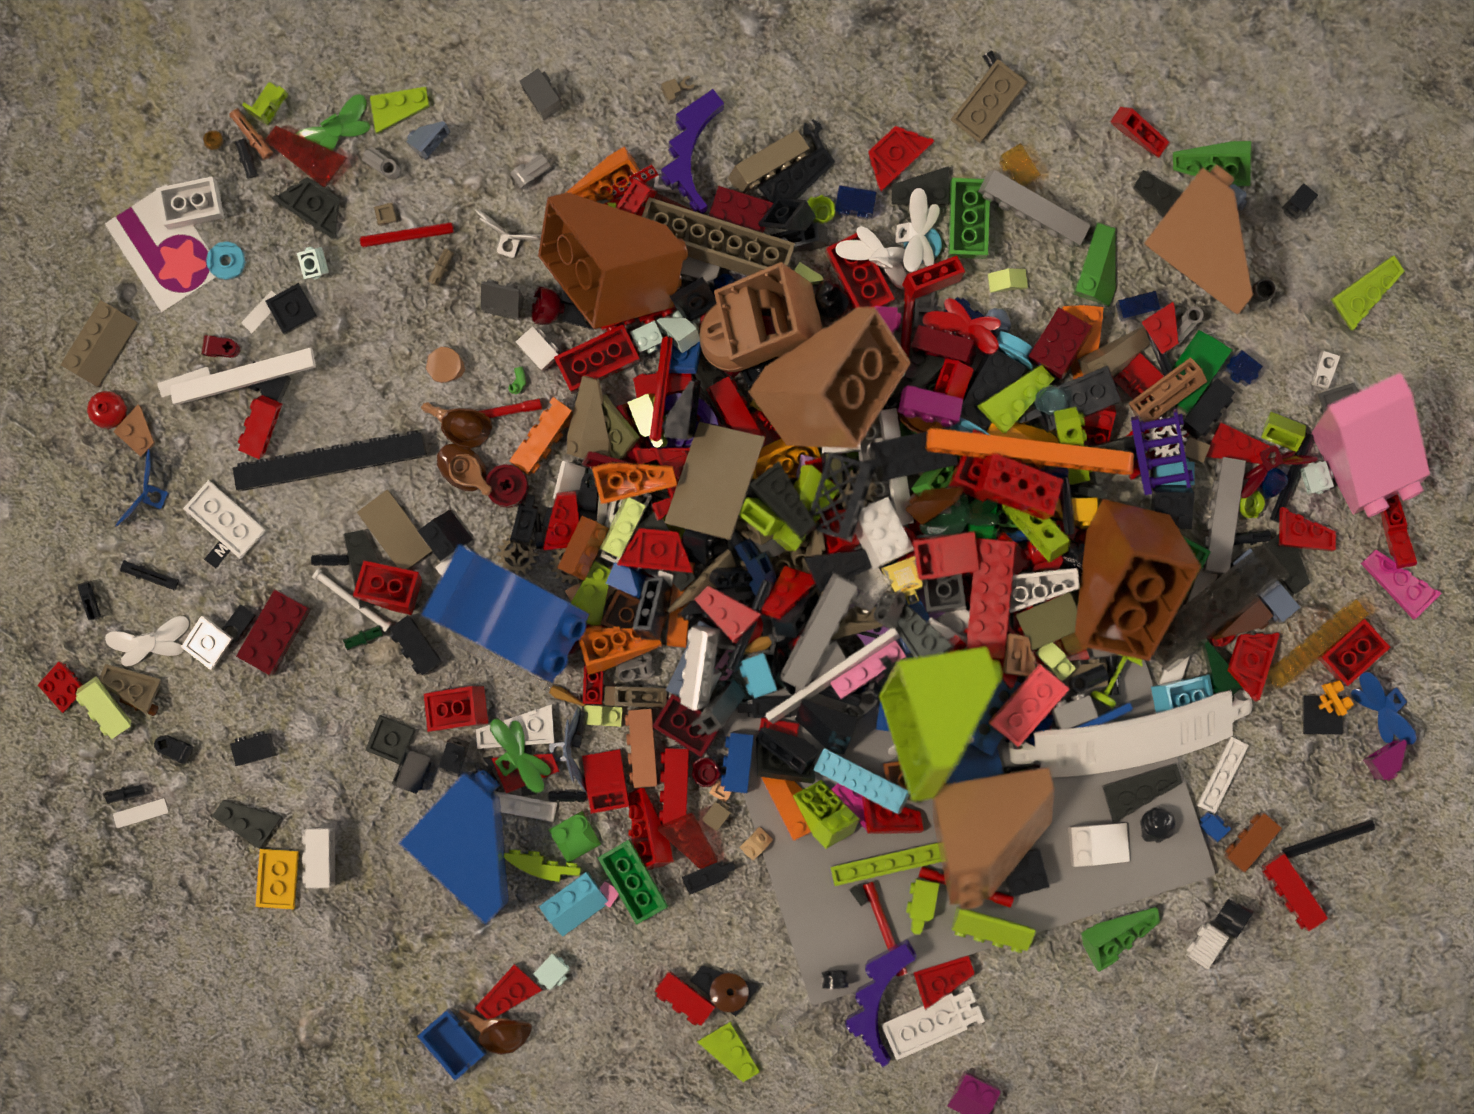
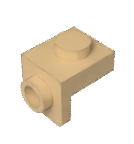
[739,827,773,860]

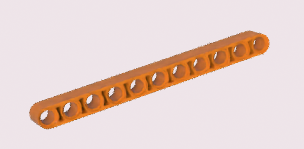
[926,429,1134,475]

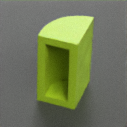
[1261,412,1306,452]
[739,498,784,536]

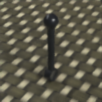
[1004,761,1041,774]

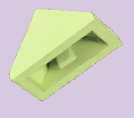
[794,262,823,285]
[988,268,1028,293]

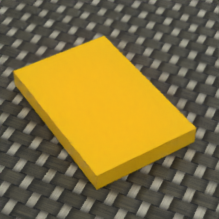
[255,849,299,909]

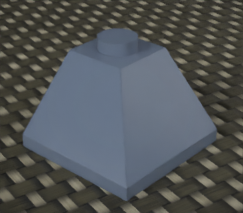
[406,121,450,160]

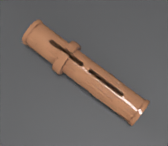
[229,108,273,160]

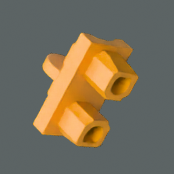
[1318,680,1354,716]

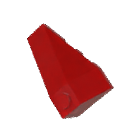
[629,788,674,870]

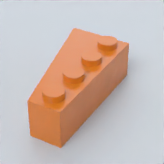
[509,397,573,476]

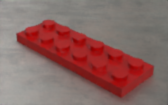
[966,538,1016,659]

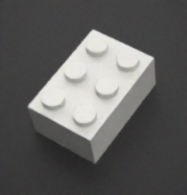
[156,177,224,230]
[855,497,914,569]
[302,827,335,888]

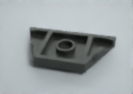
[272,177,340,240]

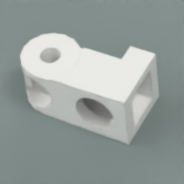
[1312,351,1340,390]

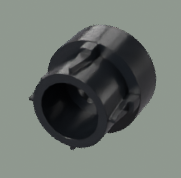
[1215,899,1254,939]

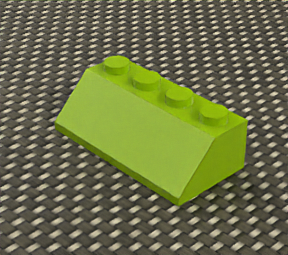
[951,907,1036,953]

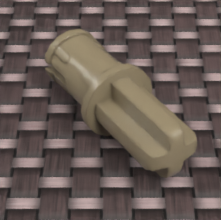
[427,248,454,286]

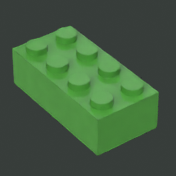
[948,178,990,259]

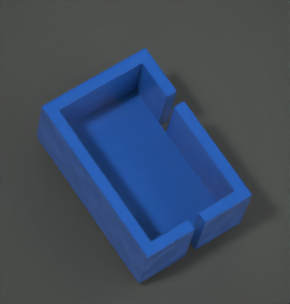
[417,1008,487,1080]

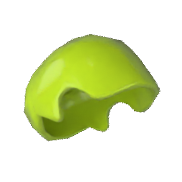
[807,195,836,224]
[1238,490,1265,519]

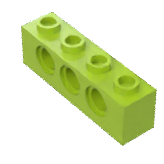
[1054,407,1092,484]
[1001,504,1070,562]

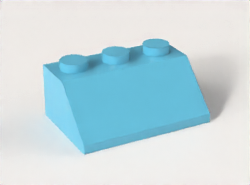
[539,871,608,937]

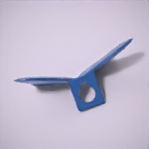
[115,448,168,527]
[1351,672,1417,745]

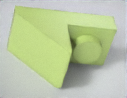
[1035,642,1076,682]
[584,705,623,727]

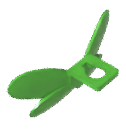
[293,94,370,160]
[490,719,551,793]

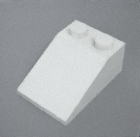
[1068,823,1130,867]

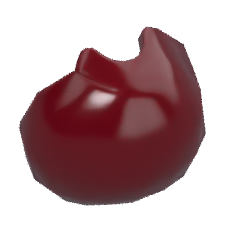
[692,758,721,787]

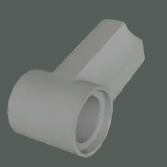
[362,147,400,180]
[510,153,551,189]
[1177,306,1204,343]

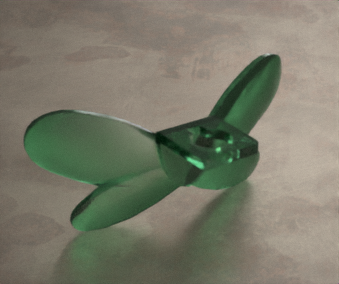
[919,494,999,535]

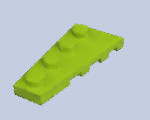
[1330,255,1404,331]
[977,365,1054,433]

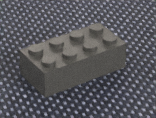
[917,530,967,614]

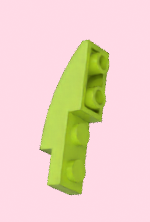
[504,849,582,882]

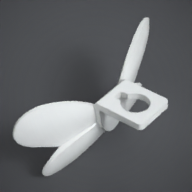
[895,188,940,272]
[475,209,541,258]
[836,226,906,289]
[105,616,189,666]

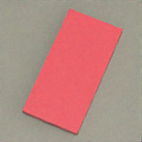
[989,664,1069,747]

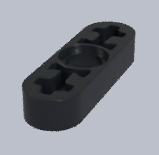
[709,567,753,588]

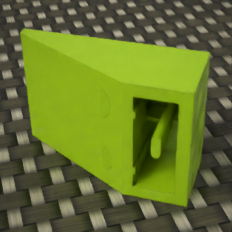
[793,780,860,849]

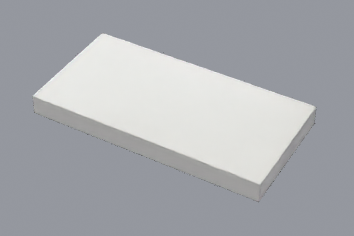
[183,480,267,559]

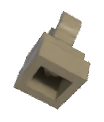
[661,76,694,105]

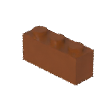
[557,516,609,581]
[1224,812,1282,873]

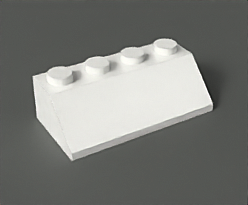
[679,625,720,710]

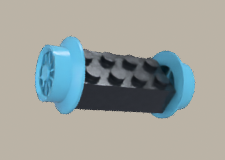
[951,331,1033,435]

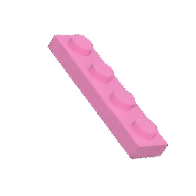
[830,641,906,700]

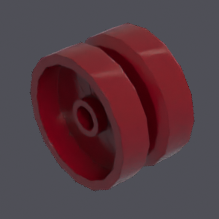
[485,464,529,508]

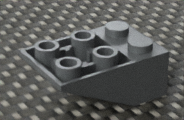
[481,279,525,321]

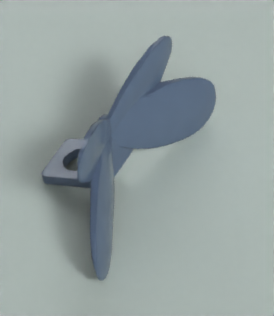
[549,707,587,792]

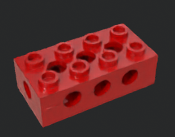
[975,453,1063,520]

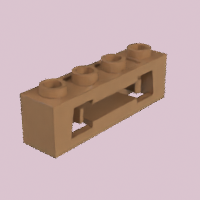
[1128,357,1207,422]

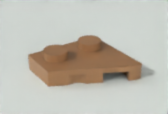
[113,405,156,458]
[1003,634,1035,677]

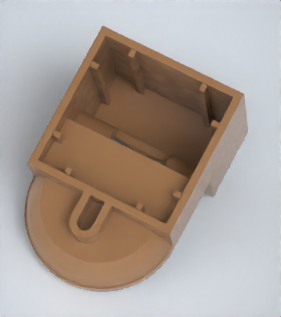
[699,262,823,372]

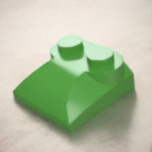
[549,811,601,862]

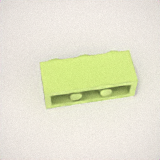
[600,498,645,558]
[76,677,131,739]

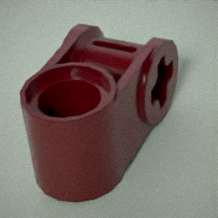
[201,335,240,358]

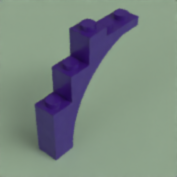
[660,89,724,214]
[846,939,917,1067]

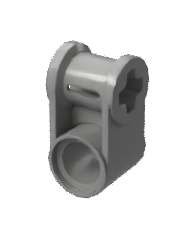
[617,653,655,682]

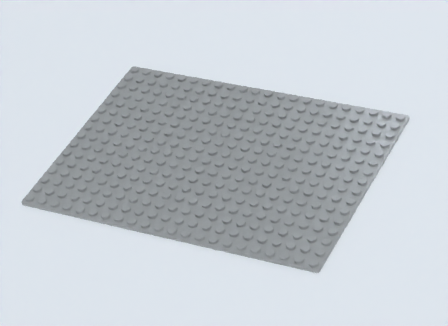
[722,594,1215,1005]

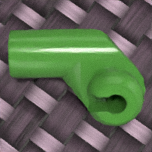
[508,367,527,394]

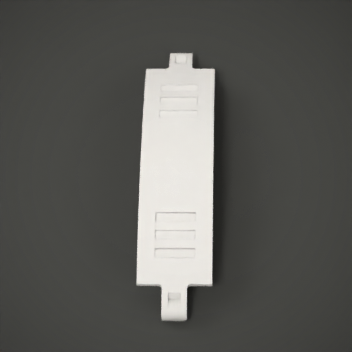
[1009,690,1252,777]

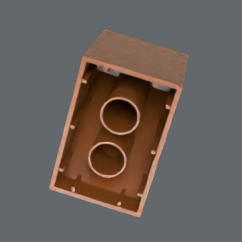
[538,192,688,329]
[1075,499,1201,661]

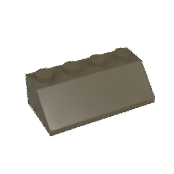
[60,300,138,387]

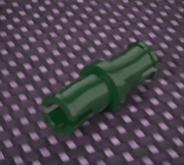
[343,625,383,651]

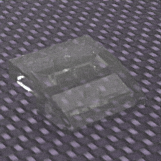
[849,568,893,612]

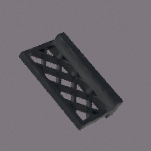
[809,453,876,542]

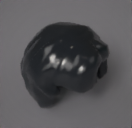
[815,281,850,318]
[1140,807,1176,843]

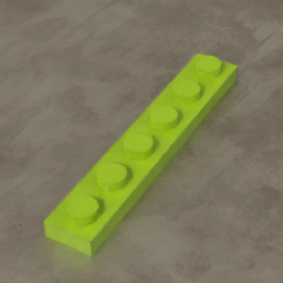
[830,842,941,886]

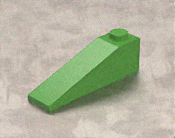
[1173,141,1252,186]
[1073,223,1116,306]

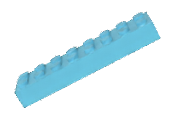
[814,748,910,814]

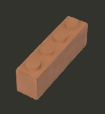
[625,709,658,788]

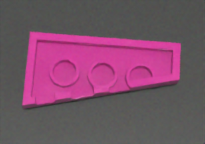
[1361,550,1442,620]

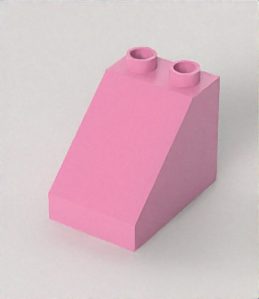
[1311,373,1430,518]

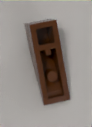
[905,487,963,525]
[1213,598,1273,640]

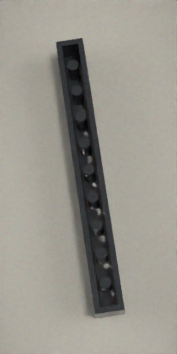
[232,430,427,492]

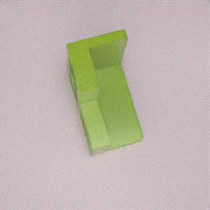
[242,82,288,126]

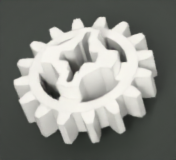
[1145,417,1187,457]

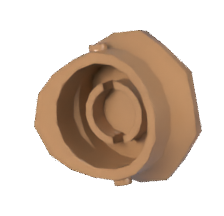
[426,346,465,383]

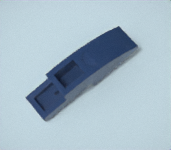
[735,538,777,617]

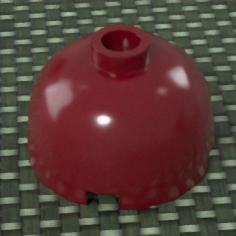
[531,286,564,325]

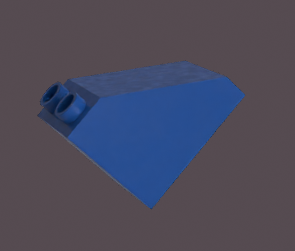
[399,769,509,924]

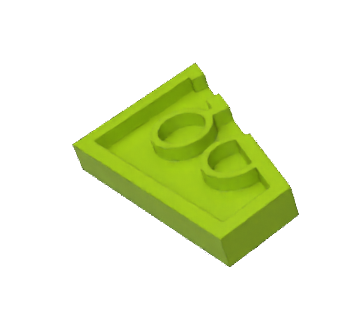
[370,86,430,134]
[570,560,611,626]
[697,1021,760,1082]

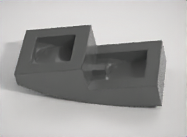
[914,292,935,327]

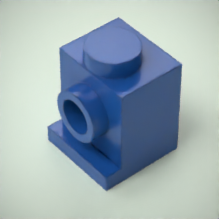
[1199,812,1231,842]

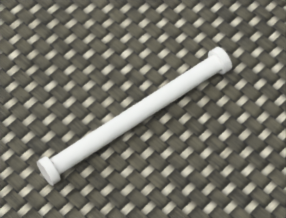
[312,568,392,632]

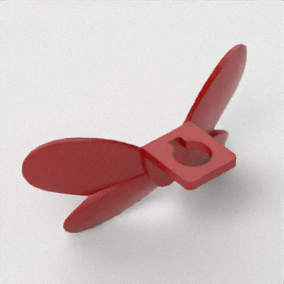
[922,298,1001,354]

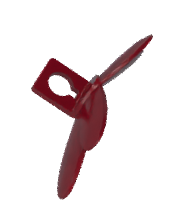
[1241,445,1318,498]

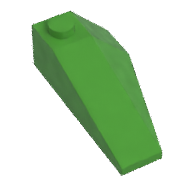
[1081,907,1160,972]

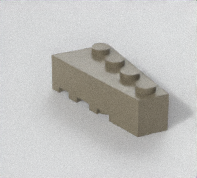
[728,130,810,194]

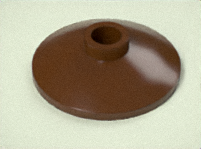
[710,973,749,1012]

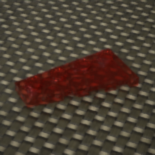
[265,126,348,188]

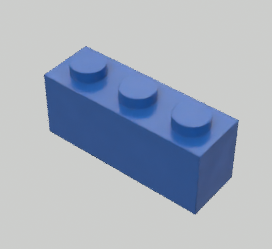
[721,733,754,793]

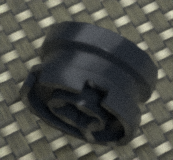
[821,970,849,989]

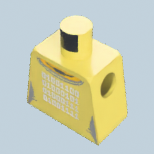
[881,556,923,605]

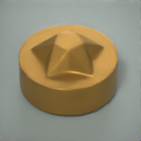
[203,130,223,150]

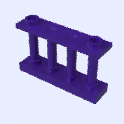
[1131,409,1194,495]

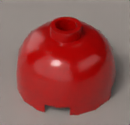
[87,391,127,429]

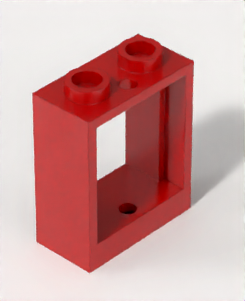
[616,179,658,217]

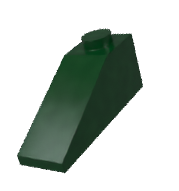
[1201,640,1242,696]

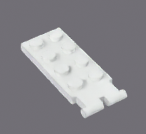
[881,985,985,1060]

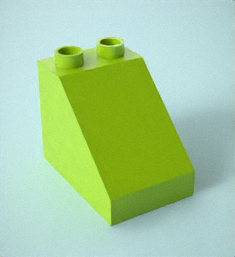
[879,647,1002,802]

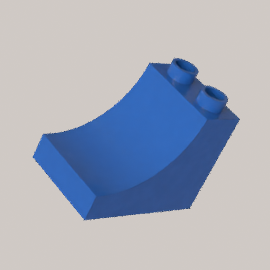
[422,545,589,683]

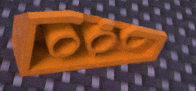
[566,146,647,202]
[1062,305,1104,380]
[592,463,677,504]
[578,626,662,675]
[761,777,811,841]

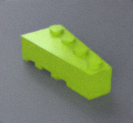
[772,465,839,551]

